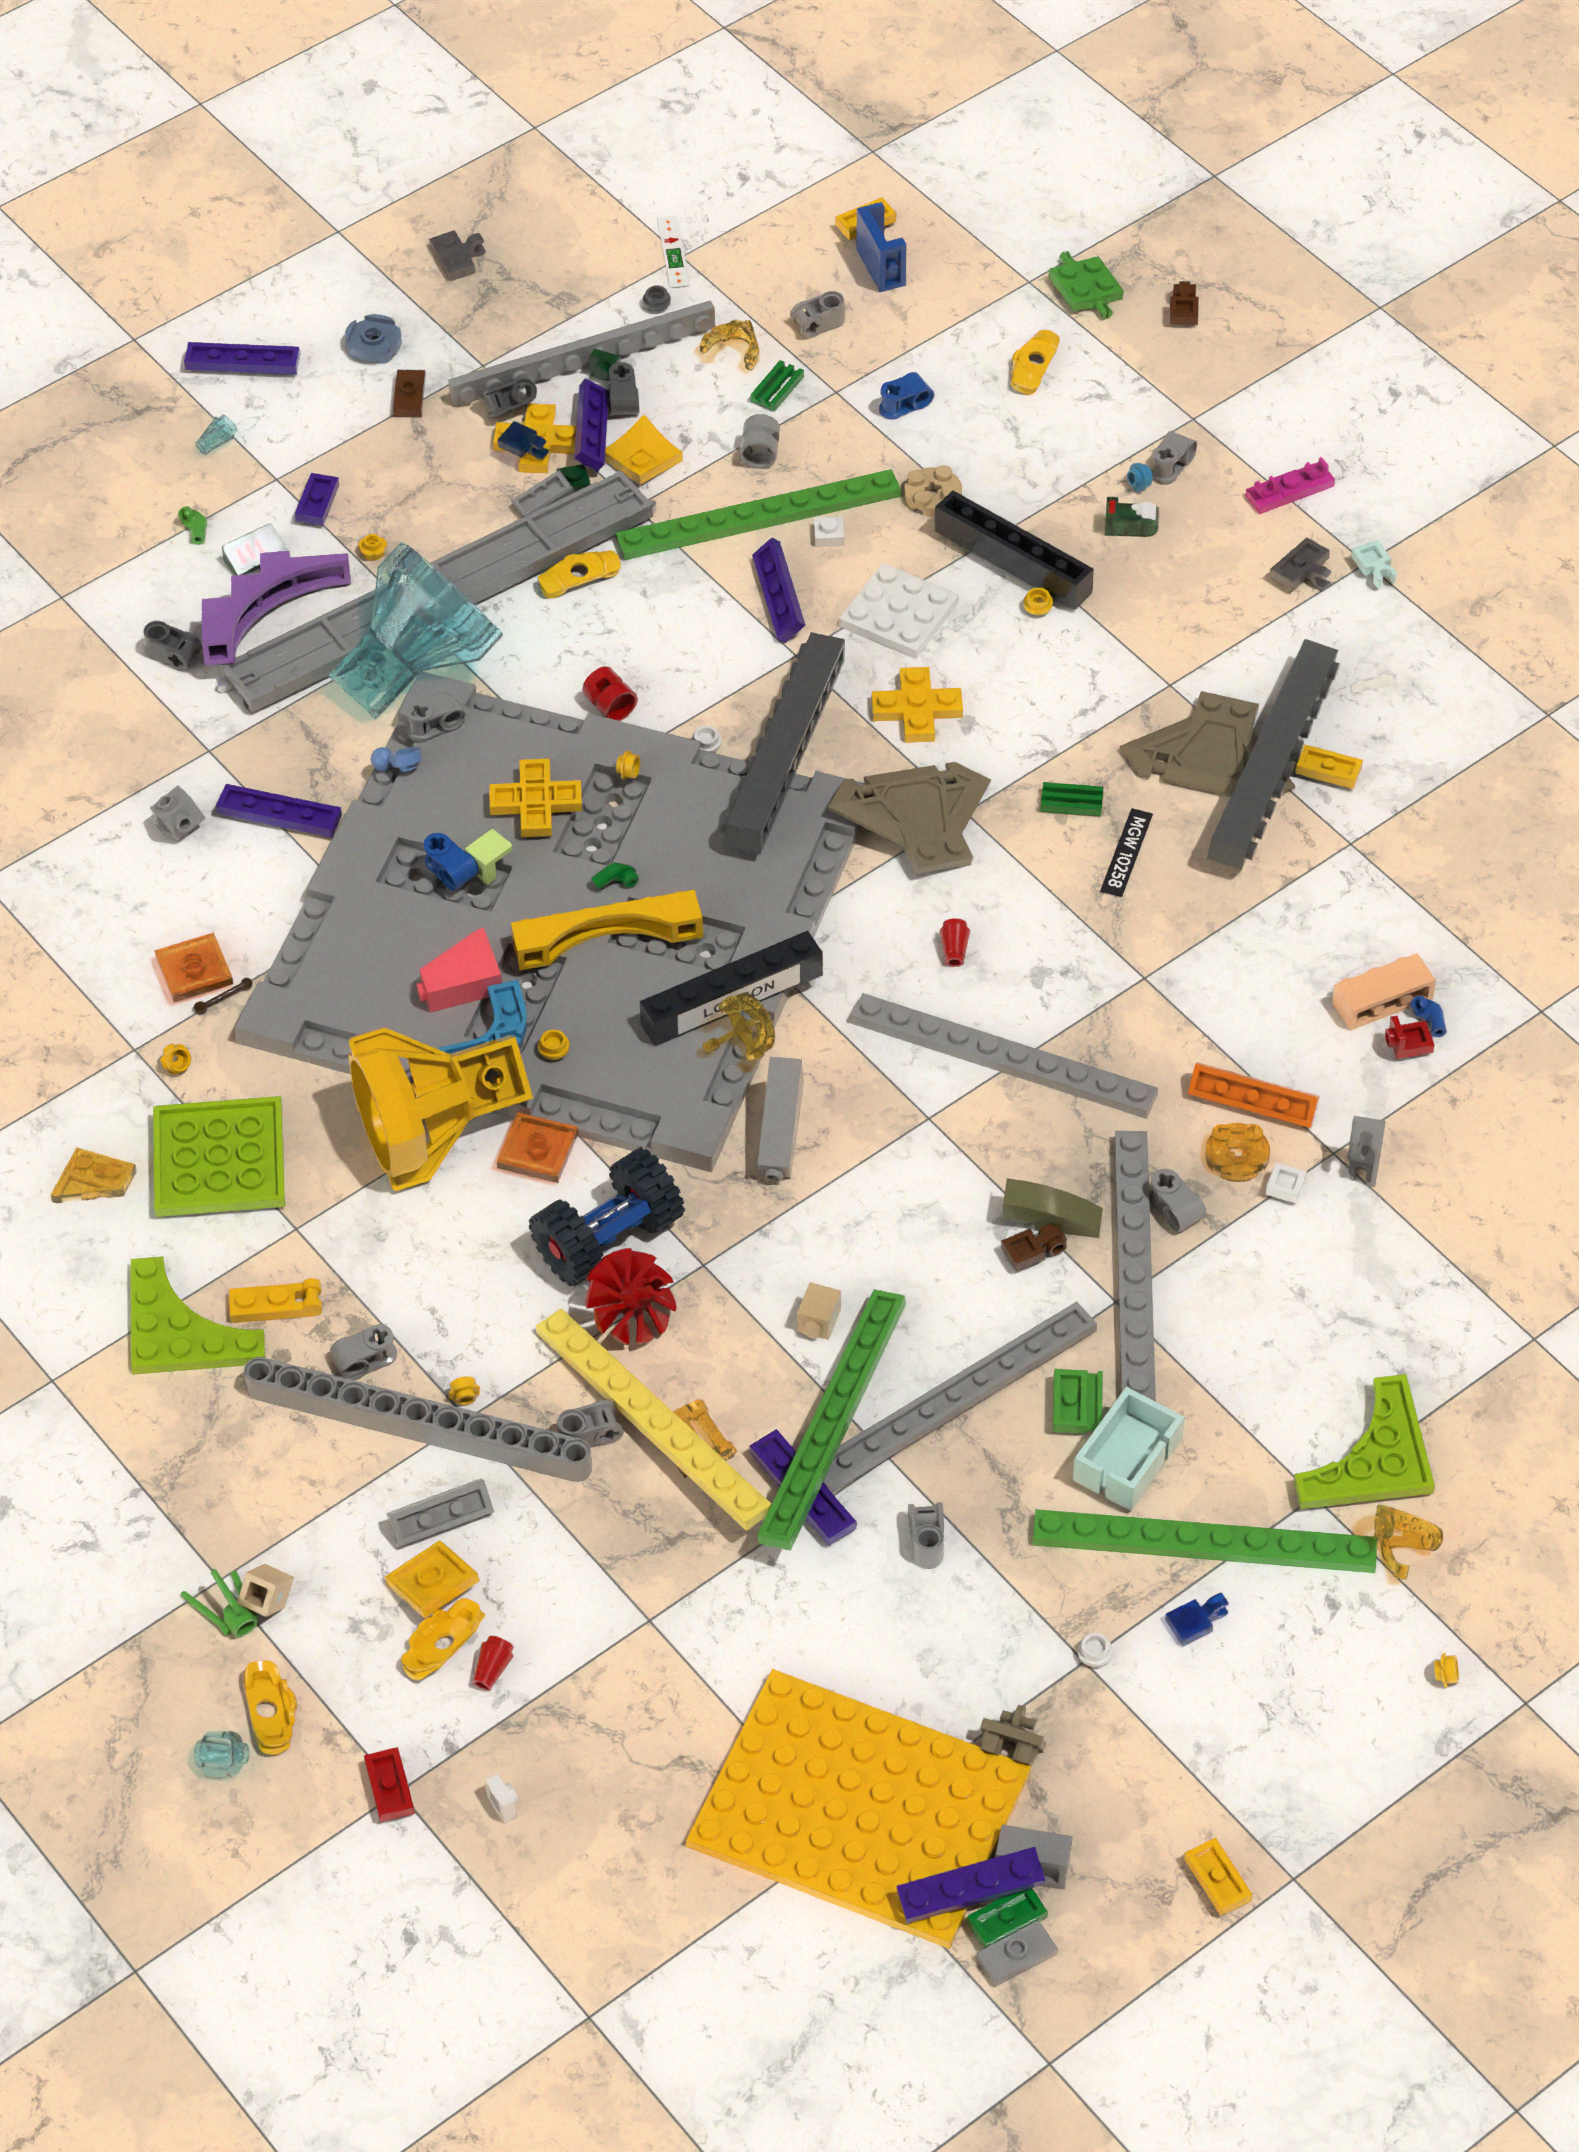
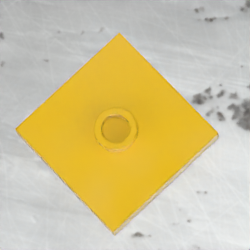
[385,1540,480,1618]

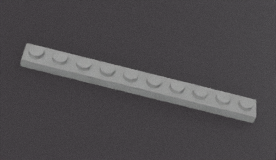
[448,300,715,407]
[851,993,1158,1119]
[1114,1131,1156,1402]
[823,1301,1097,1492]

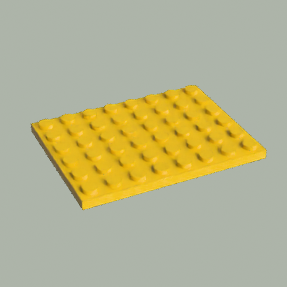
[686,1669,1031,1949]

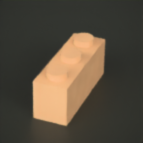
[1332,953,1436,1031]

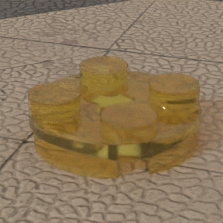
[1205,1123,1270,1182]

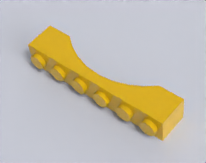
[511,889,703,971]

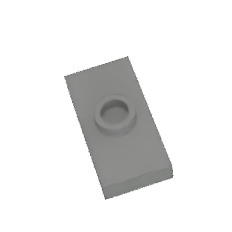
[511,470,575,518]
[977,1920,1058,1987]

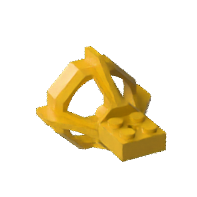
[348,1027,533,1191]

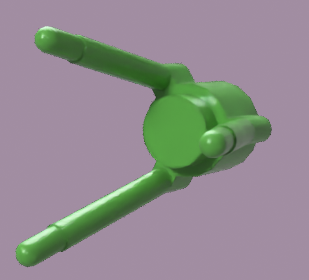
[181,1569,258,1637]

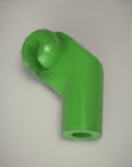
[178,506,207,545]

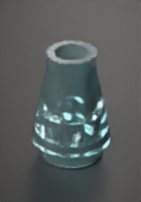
[195,414,237,455]

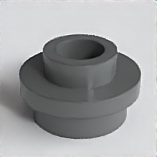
[643,285,671,311]

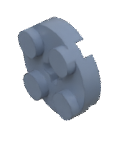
[345,314,402,364]

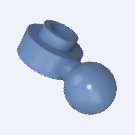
[370,747,422,772]

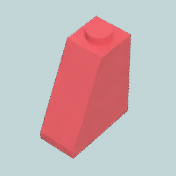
[416,928,502,1013]

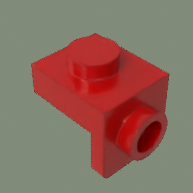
[1385,1016,1435,1059]

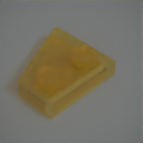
[50,1147,137,1203]

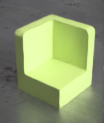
[465,828,512,885]

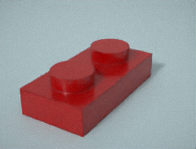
[364,1747,415,1823]

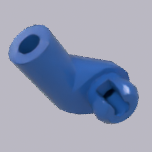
[1410,996,1447,1037]

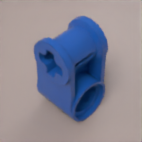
[879,372,935,419]
[423,833,479,891]

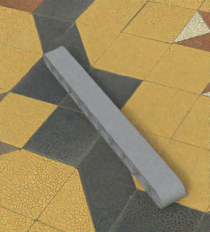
[244,1357,592,1482]

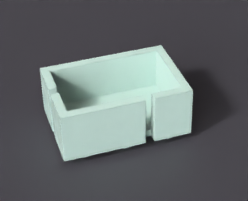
[1073,1386,1185,1511]

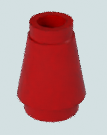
[939,918,970,967]
[472,1636,514,1690]

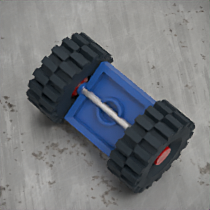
[528,1147,685,1287]

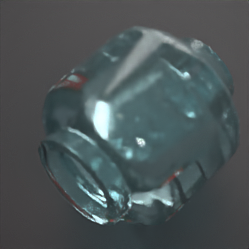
[194,1730,249,1777]

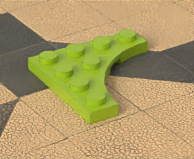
[131,1256,266,1375]
[1294,1374,1435,1509]

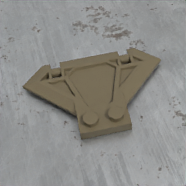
[1120,691,1295,796]
[827,762,991,874]

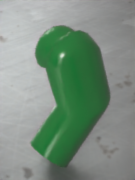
[591,862,639,890]

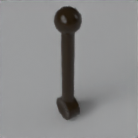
[194,977,253,1015]

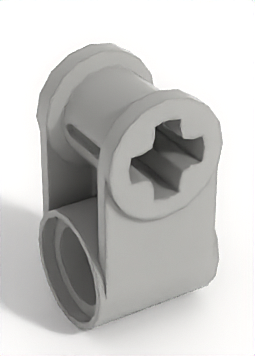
[790,291,845,338]
[1152,431,1197,484]
[406,691,466,742]
[1149,1169,1206,1233]
[330,1324,397,1380]
[557,1400,624,1448]
[908,1502,944,1569]

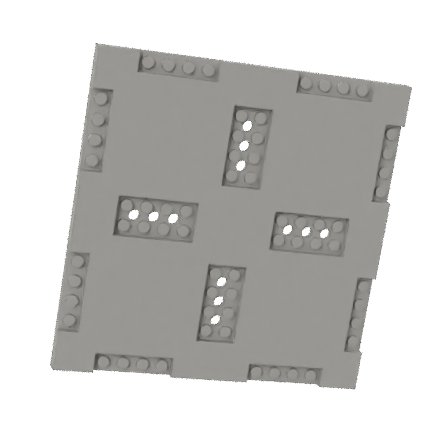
[234,671,870,1173]

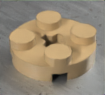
[904,465,962,517]

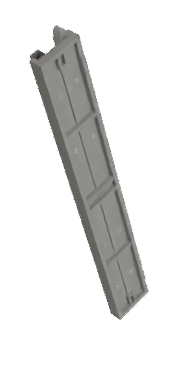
[217,470,657,713]

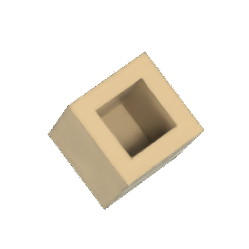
[797,1282,841,1340]
[237,1564,294,1617]

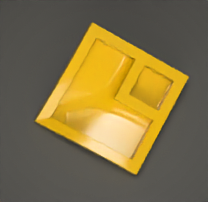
[605,415,683,485]

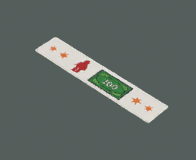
[657,215,690,288]

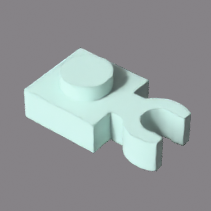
[1351,540,1397,588]

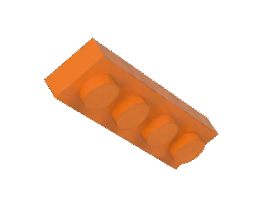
[1187,1062,1320,1128]

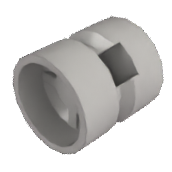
[740,414,780,469]

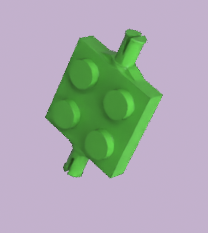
[1048,251,1124,319]

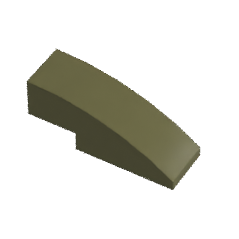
[1002,1178,1103,1238]

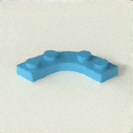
[439,980,527,1054]

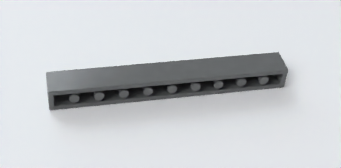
[721,632,845,854]
[1207,639,1340,870]

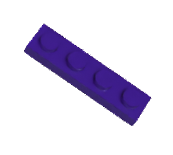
[184,342,300,375]
[574,378,609,471]
[752,537,806,643]
[216,784,342,838]
[749,1429,857,1546]
[896,1847,1046,1924]

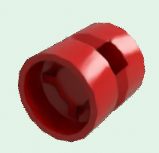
[582,666,638,721]

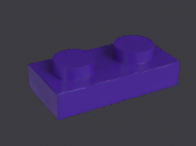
[295,473,340,526]

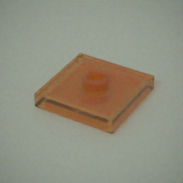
[154,932,233,1002]
[497,1112,579,1183]

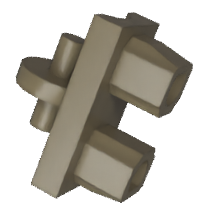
[980,1705,1046,1766]

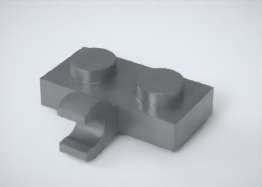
[429,230,486,281]
[1270,537,1331,591]

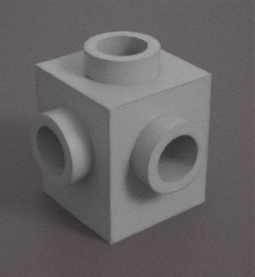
[150,785,205,841]

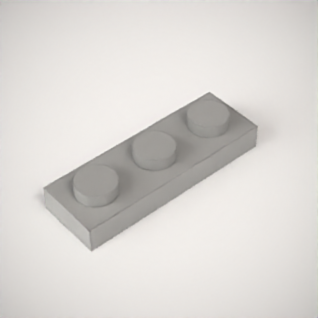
[386,1478,494,1547]

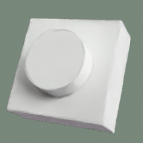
[814,516,844,547]
[1265,1162,1307,1203]
[485,1773,519,1824]

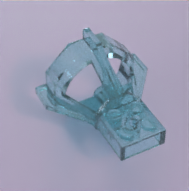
[328,543,503,720]

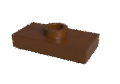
[393,370,426,417]

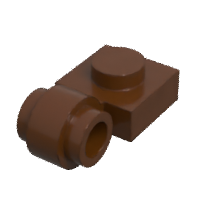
[1170,281,1199,325]
[1001,1223,1067,1272]

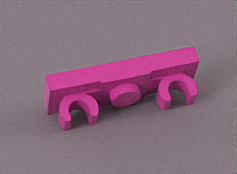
[1245,457,1335,515]

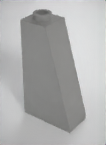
[757,1057,804,1181]

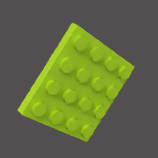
[153,1096,286,1217]

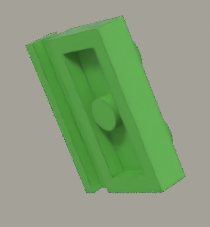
[1052,1369,1103,1434]

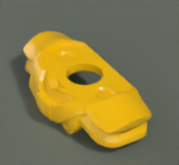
[1011,330,1060,395]
[538,550,621,598]
[401,1598,485,1680]
[244,1660,297,1755]

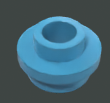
[1127,462,1153,492]

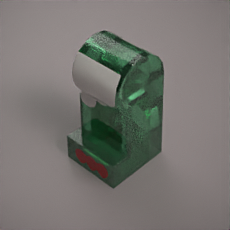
[1104,497,1159,537]

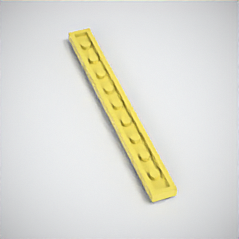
[536,1308,772,1531]

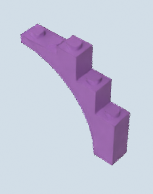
[202,551,351,665]

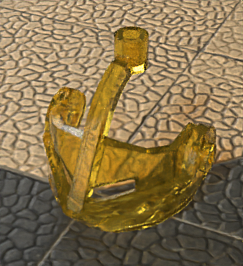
[699,319,760,371]
[702,993,775,1062]
[1373,1505,1443,1580]

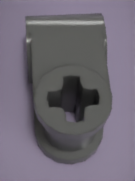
[609,362,639,416]
[479,378,537,419]
[143,621,202,671]

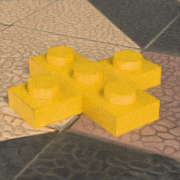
[493,403,576,474]
[872,667,963,743]
[489,758,582,837]

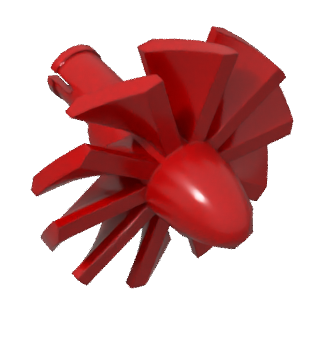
[585,1248,677,1345]

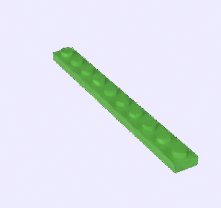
[616,469,901,561]
[757,1289,906,1551]
[1033,1509,1377,1573]

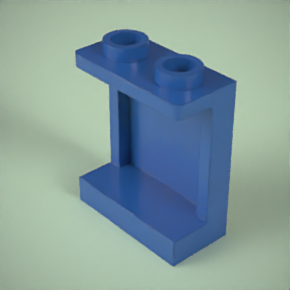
[856,202,907,292]

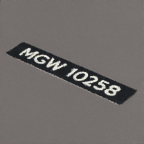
[1100,808,1153,897]

